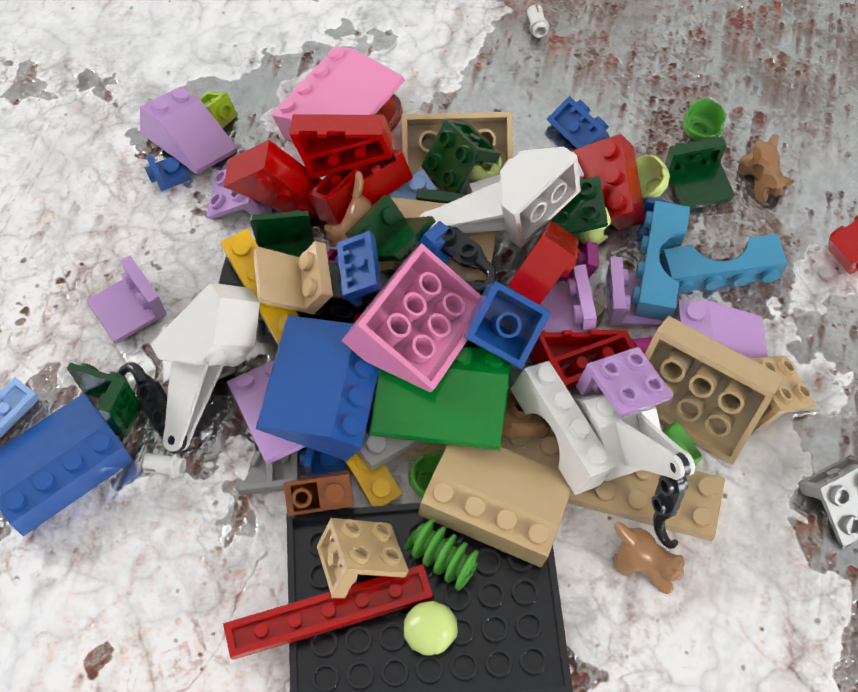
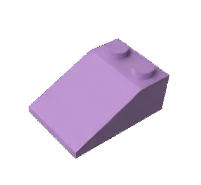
[140,86,237,174]
[672,300,768,358]
[227,360,305,465]

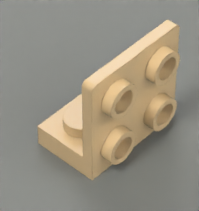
[253,241,333,314]
[750,356,817,431]
[317,518,409,598]

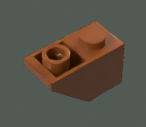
[283,469,354,516]

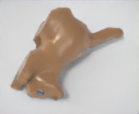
[738,134,794,203]
[324,171,373,247]
[612,522,685,594]

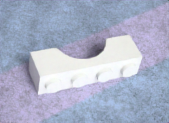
[511,361,616,495]

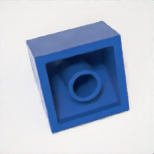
[464,281,551,369]

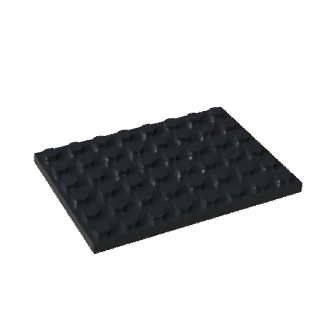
[286,503,573,692]

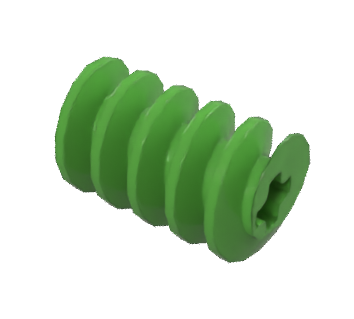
[404,518,479,591]

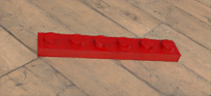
[223,564,433,660]

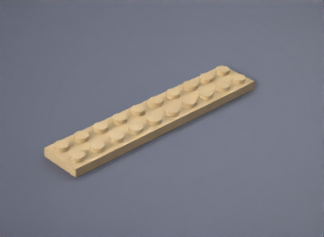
[400,433,725,542]

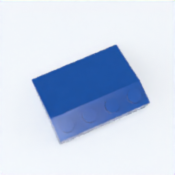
[255,315,379,461]
[0,393,133,536]

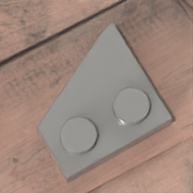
[238,449,301,495]

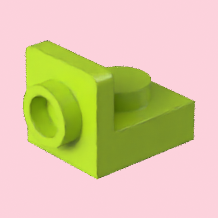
[199,91,238,128]

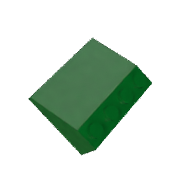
[370,346,512,451]

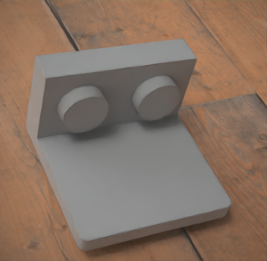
[798,455,858,546]

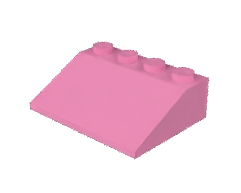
[271,46,405,141]
[341,243,481,393]

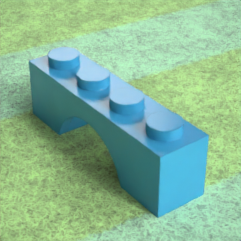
[631,201,690,321]
[660,234,788,294]

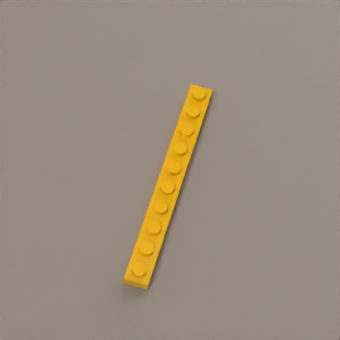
[220,228,403,506]

